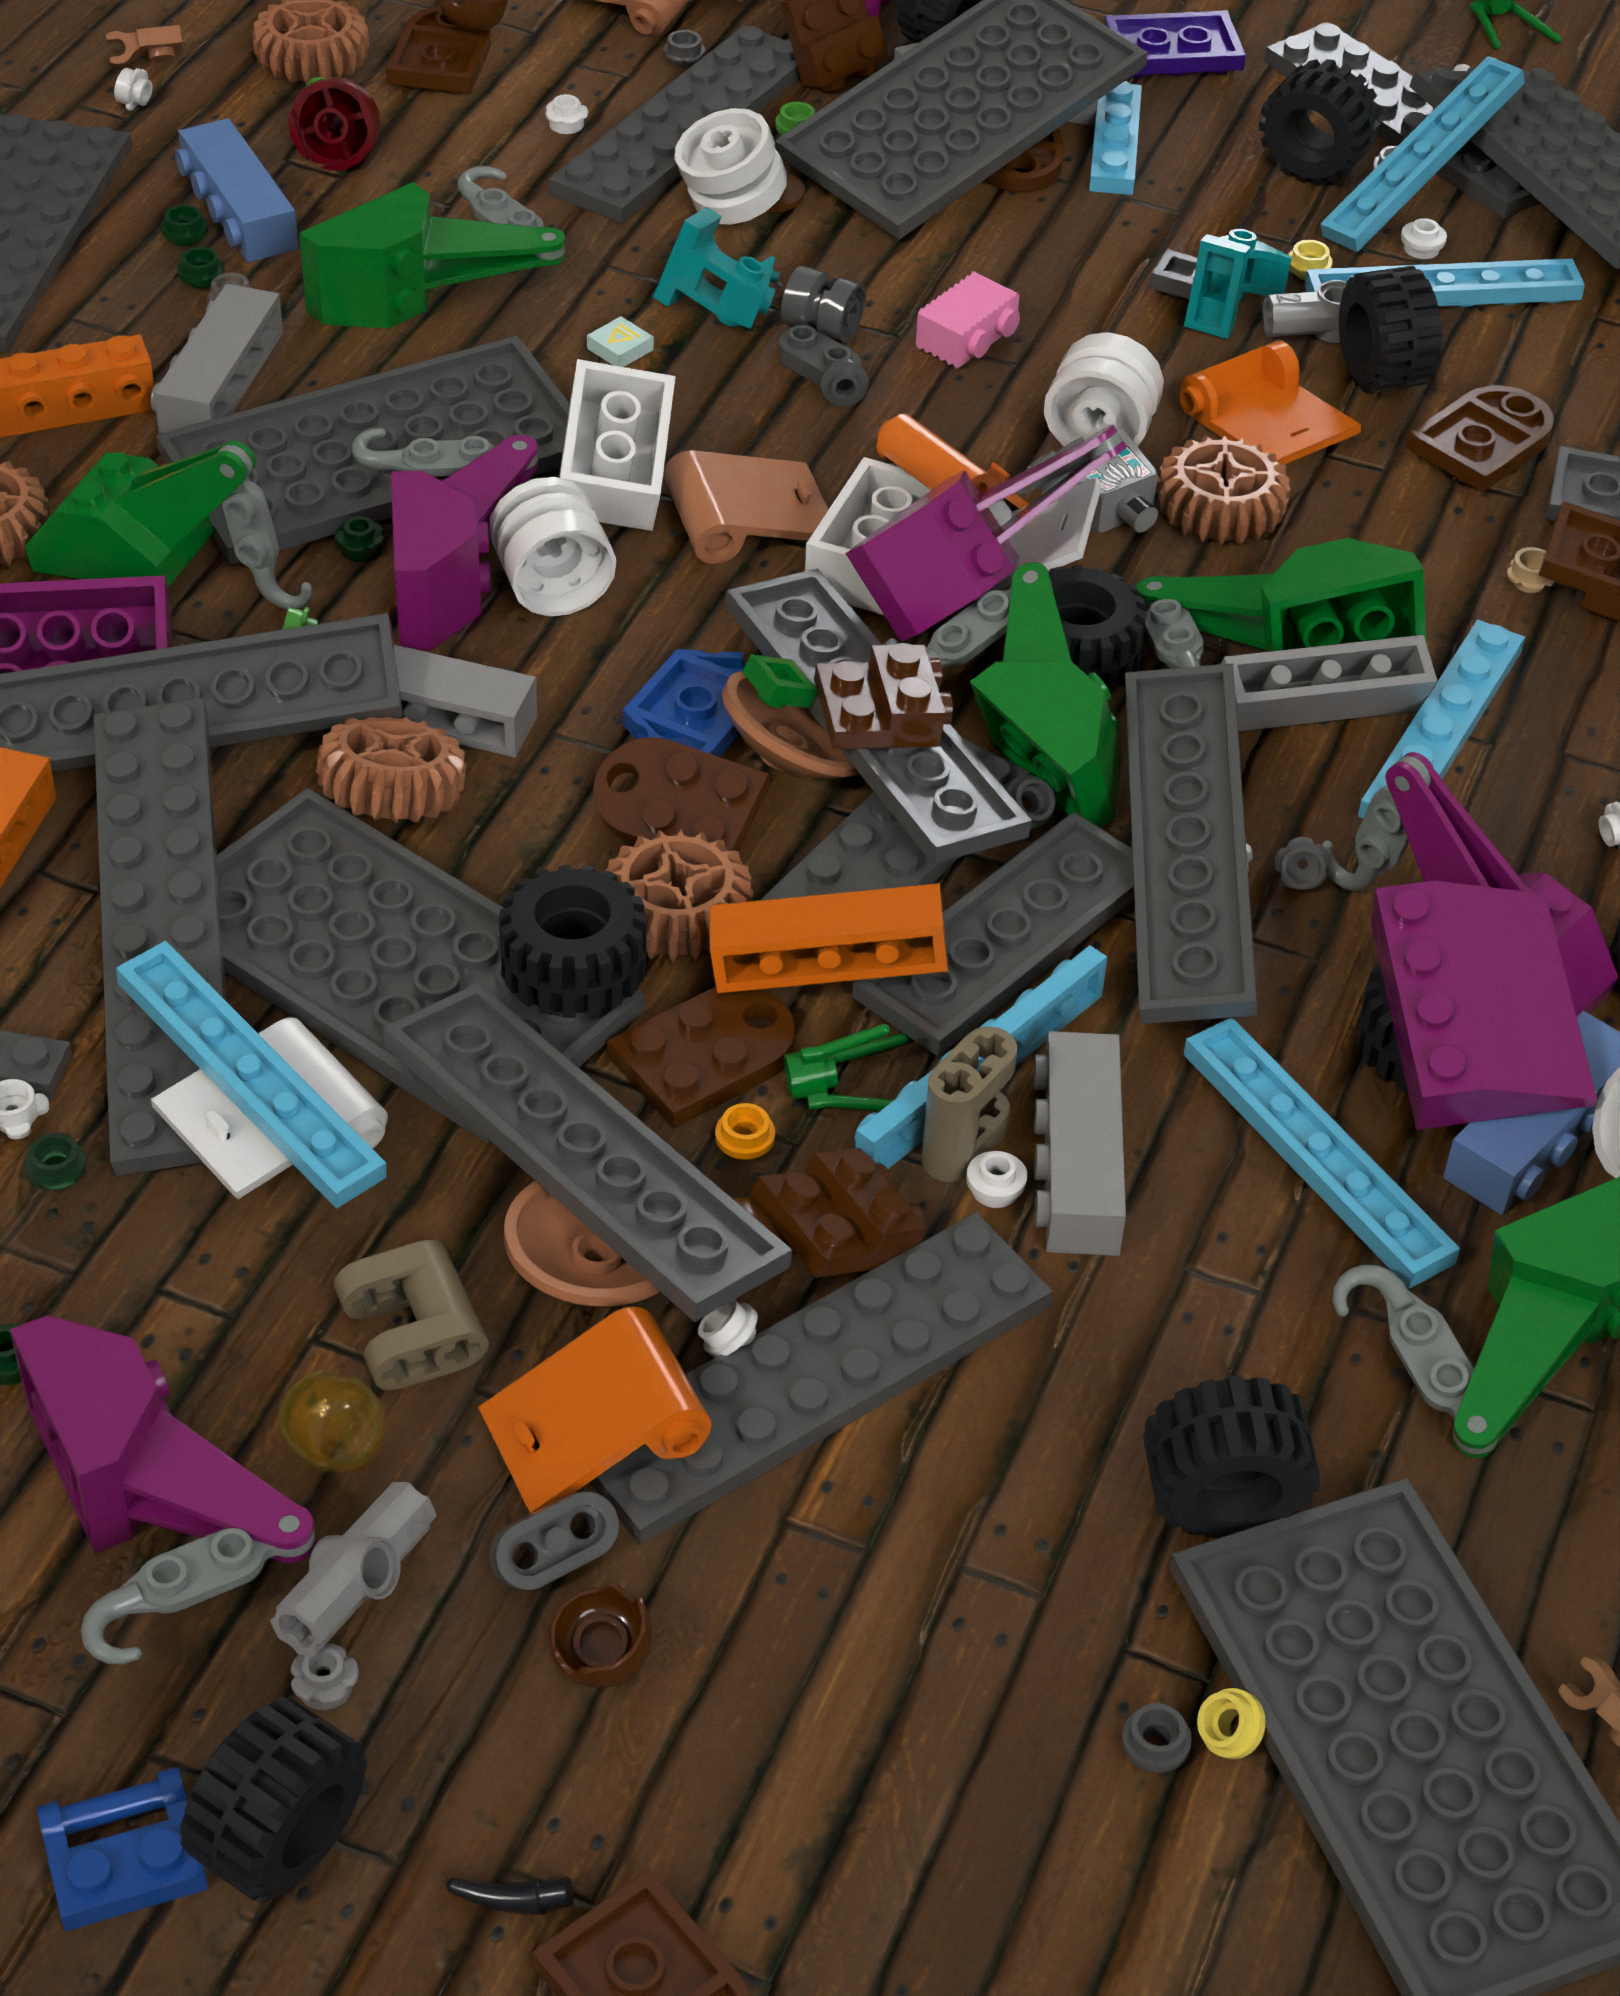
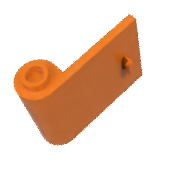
[1179,340,1361,465]
[876,414,1030,510]
[478,1307,712,1513]

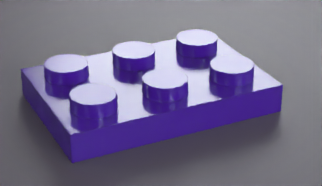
[1104,11,1246,78]

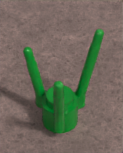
[1470,0,1562,50]
[784,1024,909,1112]

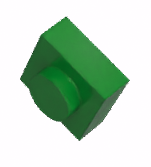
[742,654,819,708]

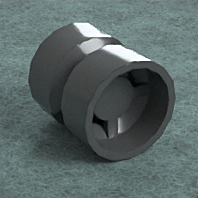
[781,265,866,343]

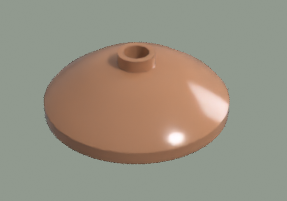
[722,671,859,779]
[504,1181,660,1307]

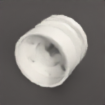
[488,477,617,617]

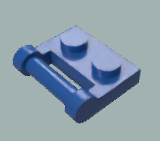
[36,1766,208,1931]

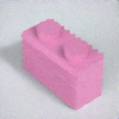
[916,271,1020,369]

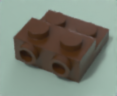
[780,0,888,92]
[1538,501,1620,621]
[814,643,953,749]
[749,1148,928,1278]

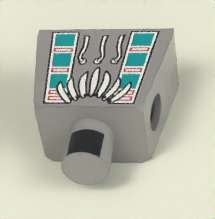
[1041,427,1158,533]

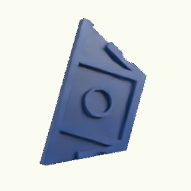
[623,649,746,757]

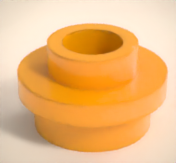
[715,1103,775,1160]

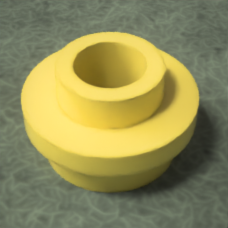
[1288,240,1333,280]
[1197,1688,1266,1759]

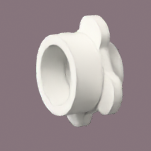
[0,1079,49,1139]

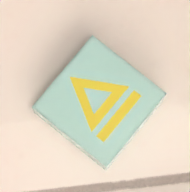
[587,316,654,367]

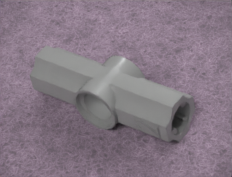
[1262,280,1346,343]
[270,1482,437,1656]

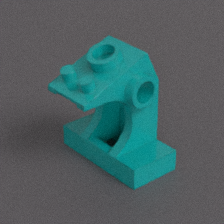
[653,207,780,329]
[1184,229,1292,339]

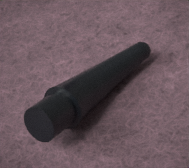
[446,1877,574,1915]

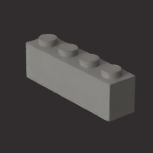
[151,284,283,433]
[1221,635,1437,731]
[394,645,537,758]
[1033,1031,1126,1256]

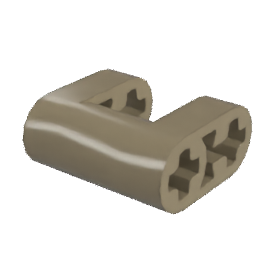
[921,1027,1017,1182]
[333,1240,489,1391]

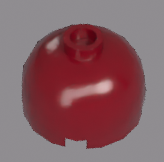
[288,77,381,171]

